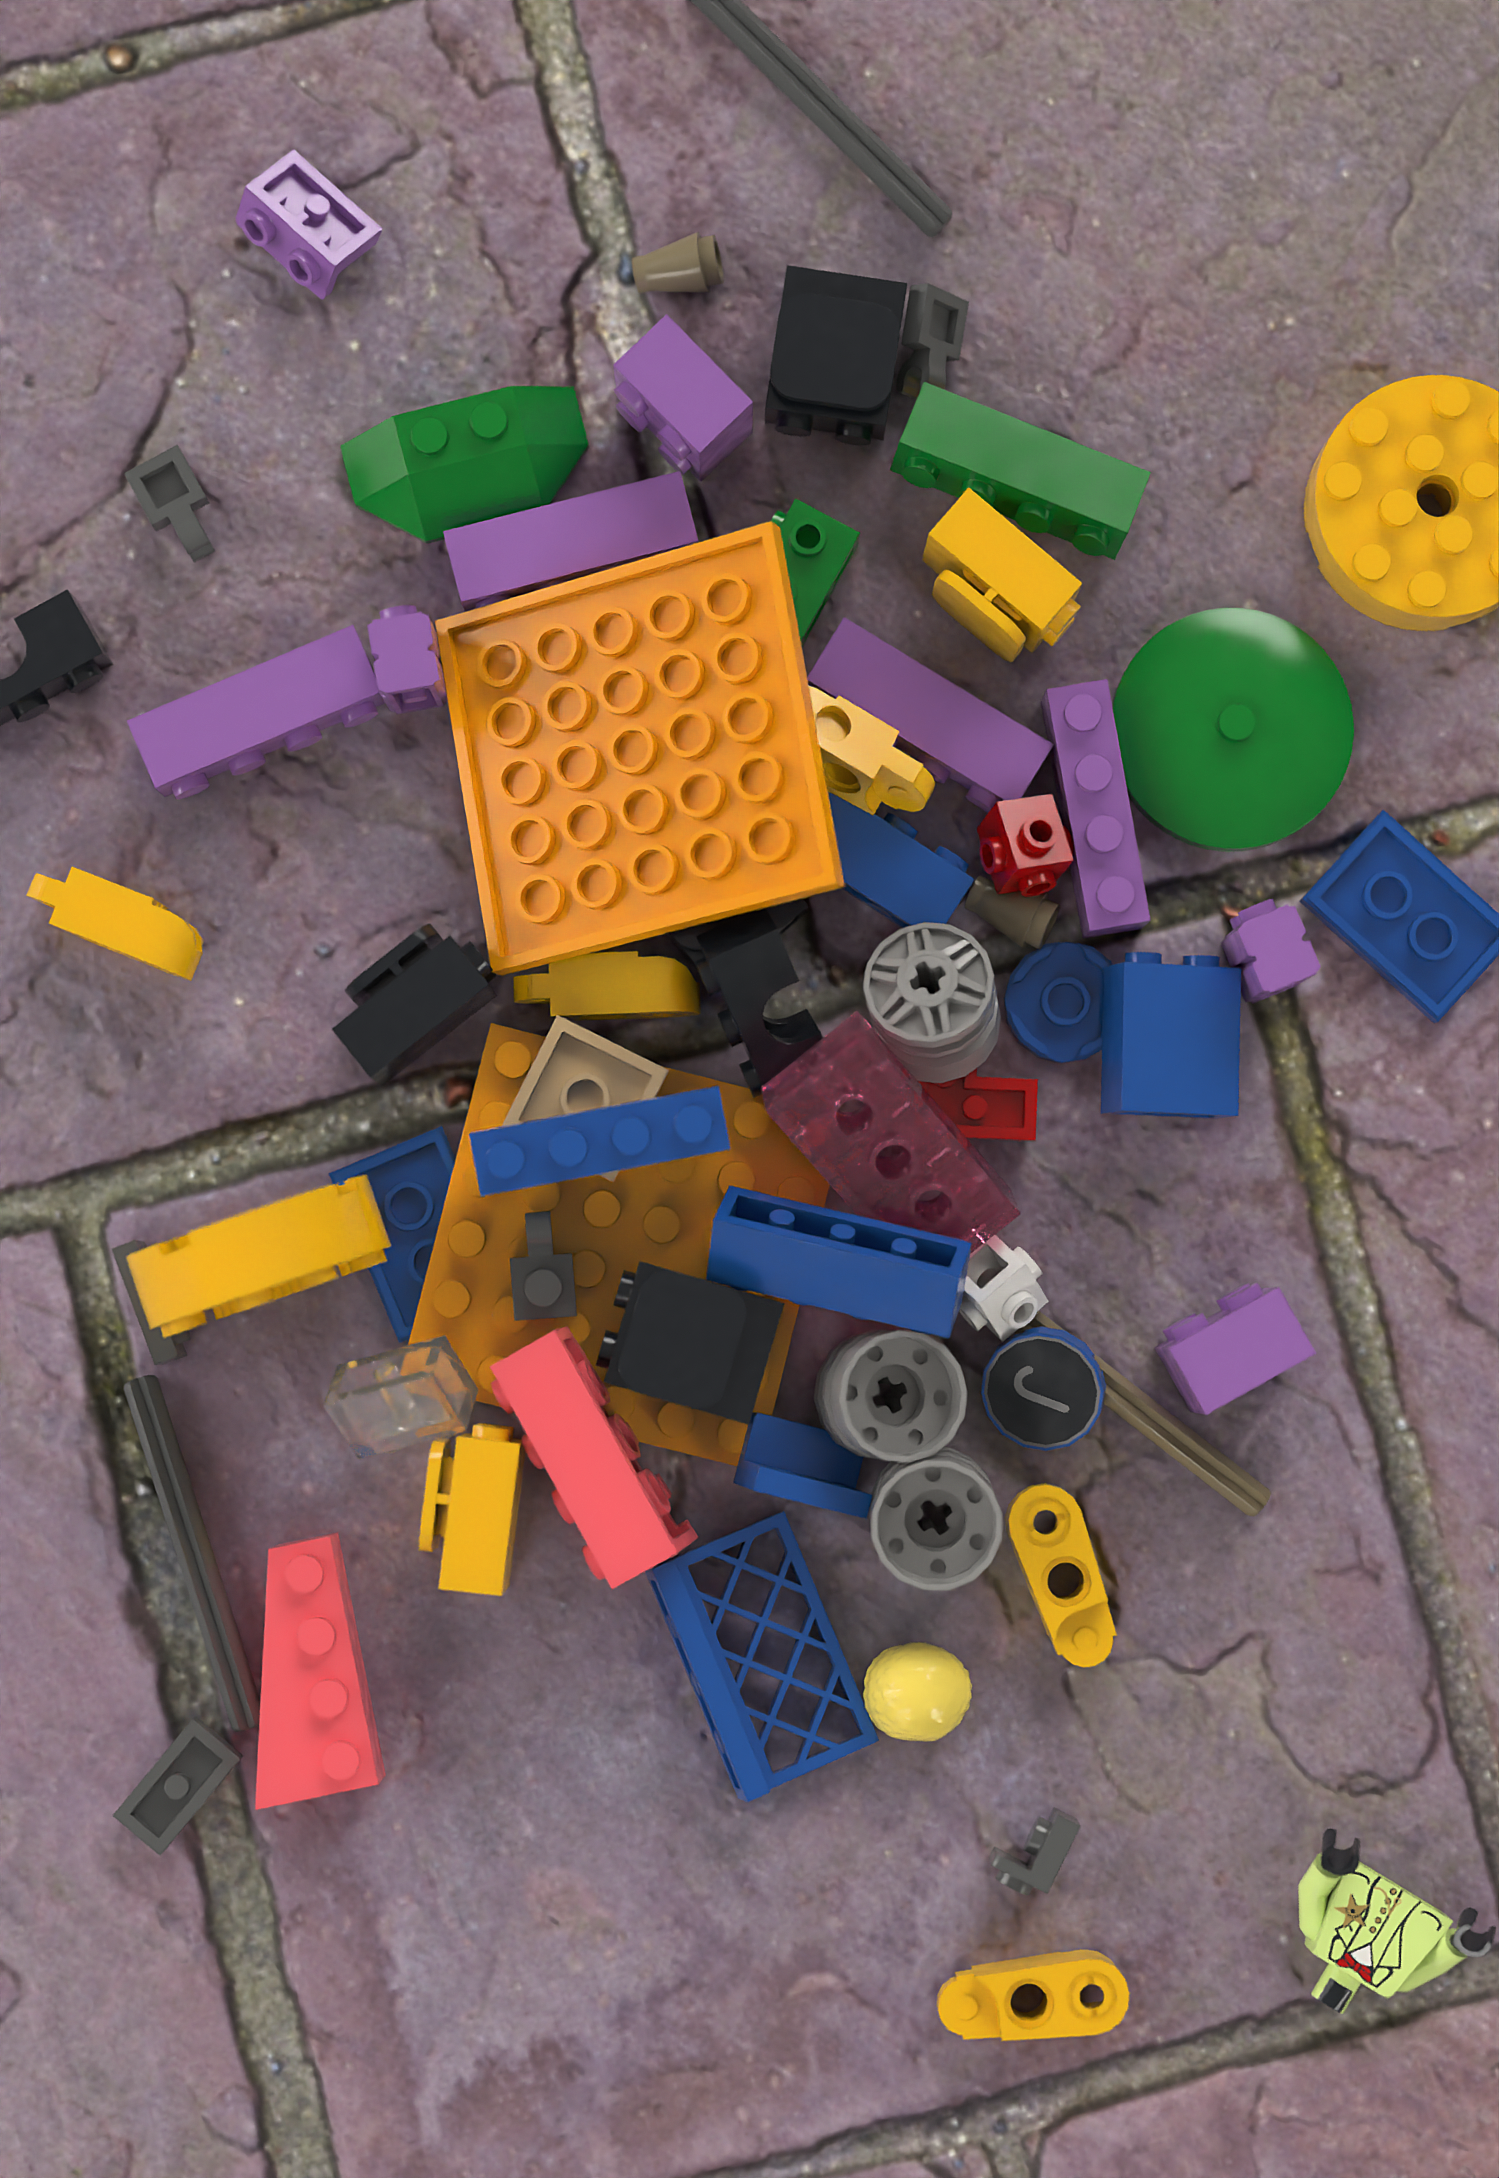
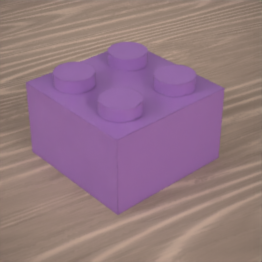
[613,314,753,482]
[1154,1282,1316,1415]

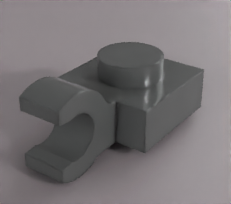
[896,283,969,399]
[124,445,215,563]
[510,1211,577,1321]

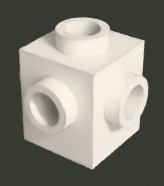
[959,1229,1049,1342]

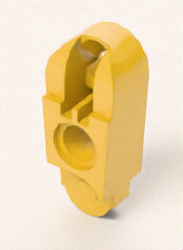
[809,686,935,815]
[26,866,203,981]
[513,951,701,1021]
[1004,1484,1117,1668]
[936,1949,1129,2041]

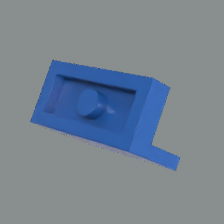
[733,1412,873,1519]

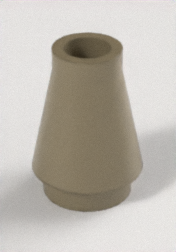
[632,232,724,293]
[965,875,1060,949]

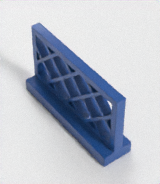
[645,1511,879,1802]

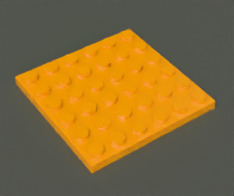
[435,521,845,976]
[399,1023,848,1466]

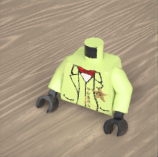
[1298,1828,1496,2014]

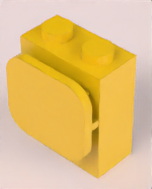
[922,487,1083,662]
[419,1423,525,1596]

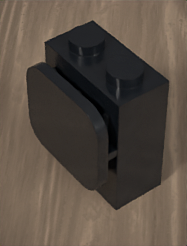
[765,265,907,446]
[332,924,497,1086]
[596,1261,784,1424]

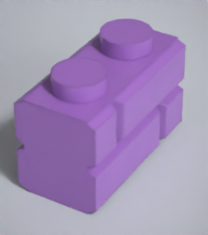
[367,605,448,714]
[1221,898,1321,1004]

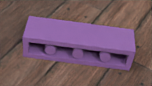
[443,471,699,612]
[807,617,1054,813]
[127,625,385,799]
[1041,679,1151,939]

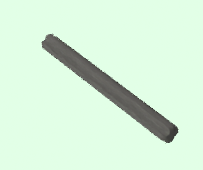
[690,0,952,237]
[124,1375,261,1732]

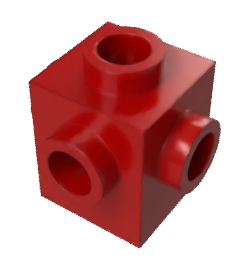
[976,794,1074,897]

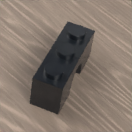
[0,589,113,726]
[694,908,842,1114]

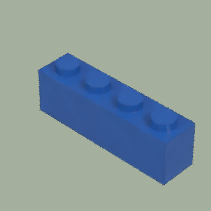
[828,792,975,928]
[469,1085,731,1196]
[706,1185,972,1338]

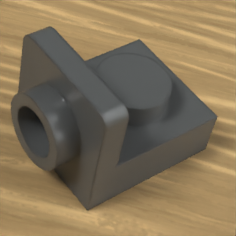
[989,1807,1081,1896]

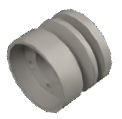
[863,922,1001,1083]
[814,1329,967,1463]
[869,1446,1002,1590]

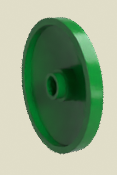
[1112,608,1354,852]

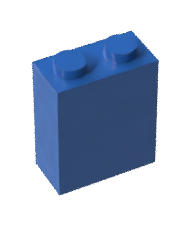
[1101,952,1241,1119]

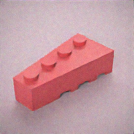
[490,1326,699,1589]
[255,1532,386,1810]

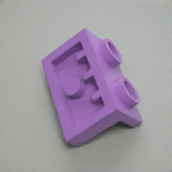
[235,149,382,299]

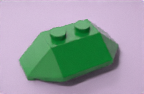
[340,386,589,544]

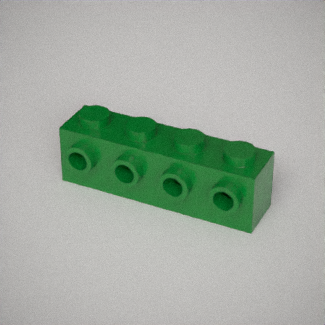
[890,382,1151,560]
[771,498,860,648]

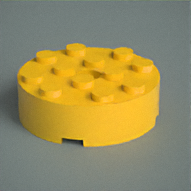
[1304,375,1499,631]
[126,1175,391,1338]

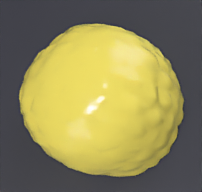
[863,1642,972,1742]

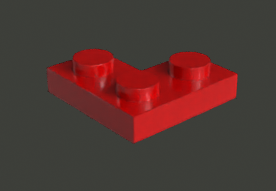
[912,1068,1038,1142]

